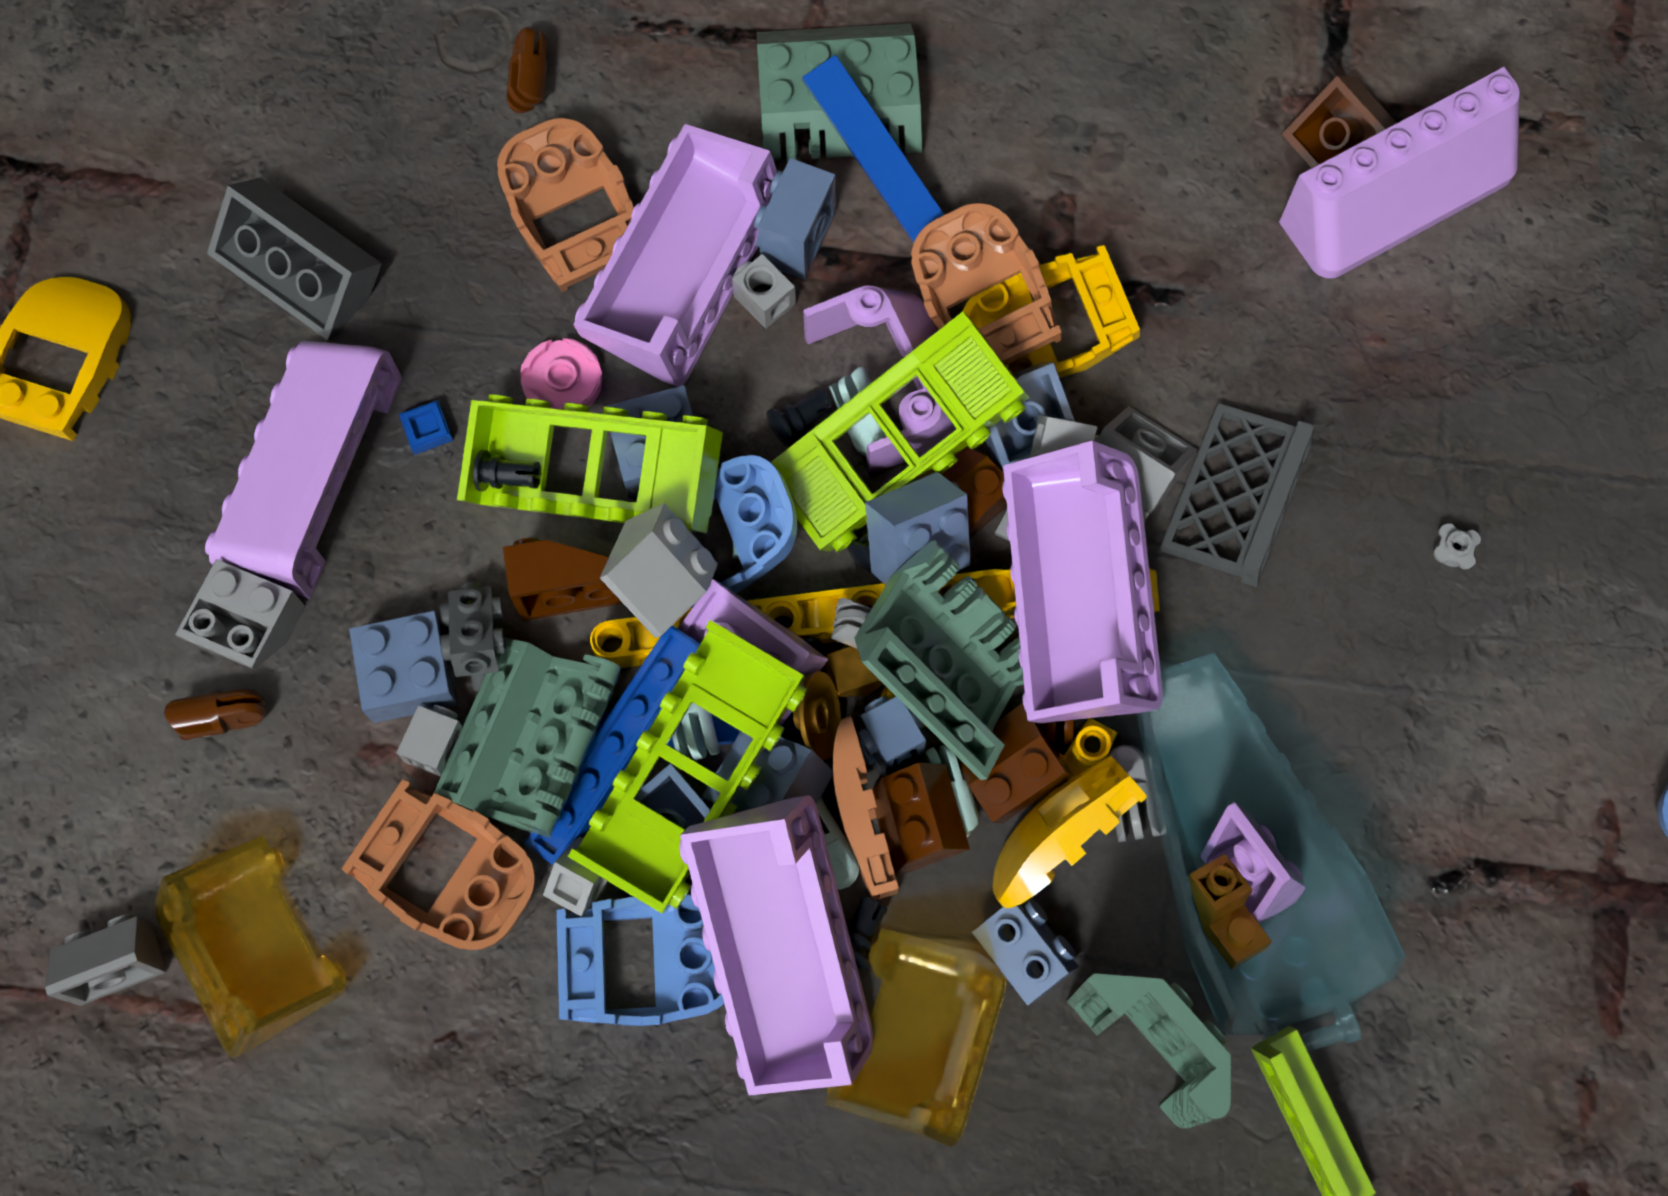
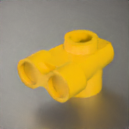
[1059,718,1117,781]

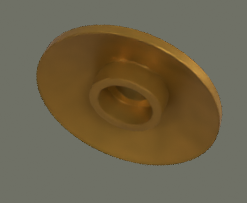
[793,671,841,760]

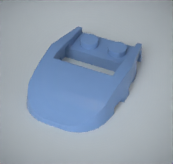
[691,455,797,608]
[556,895,724,1026]

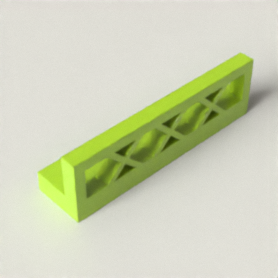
[1250,1026,1376,1196]

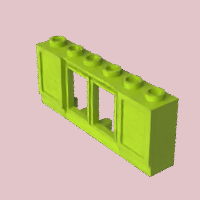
[770,311,1030,553]
[457,394,723,533]
[567,620,808,914]

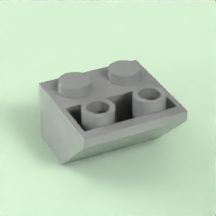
[175,559,305,669]

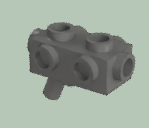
[440,582,506,691]

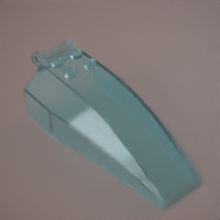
[1137,653,1406,1052]

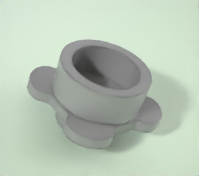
[1433,523,1481,570]

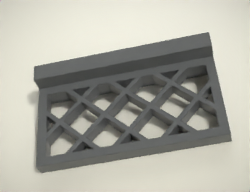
[1161,403,1315,588]

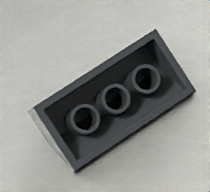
[207,178,382,340]

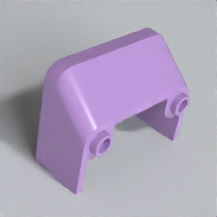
[803,286,956,476]

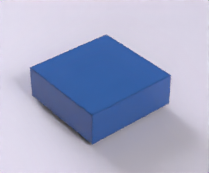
[399,400,453,455]

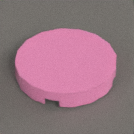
[520,338,603,410]

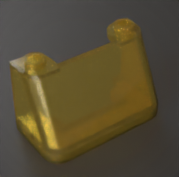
[154,835,346,1059]
[825,928,1006,1147]

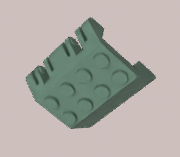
[757,23,922,161]
[854,540,1024,780]
[433,637,621,838]
[1067,973,1231,1129]

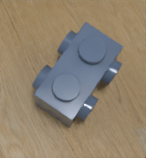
[857,696,926,777]
[972,899,1079,1006]

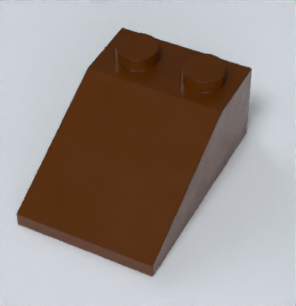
[503,537,623,621]

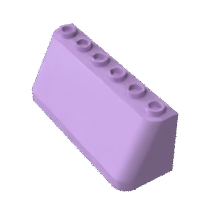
[1279,67,1520,278]
[573,124,777,387]
[205,341,402,599]
[1002,440,1163,723]
[679,795,873,1095]

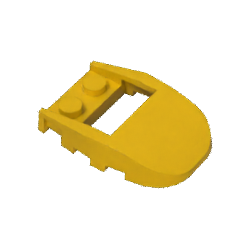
[963,245,1140,378]
[0,277,131,441]
[993,755,1148,908]

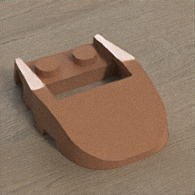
[497,118,634,292]
[911,203,1061,365]
[833,716,899,900]
[341,779,535,950]

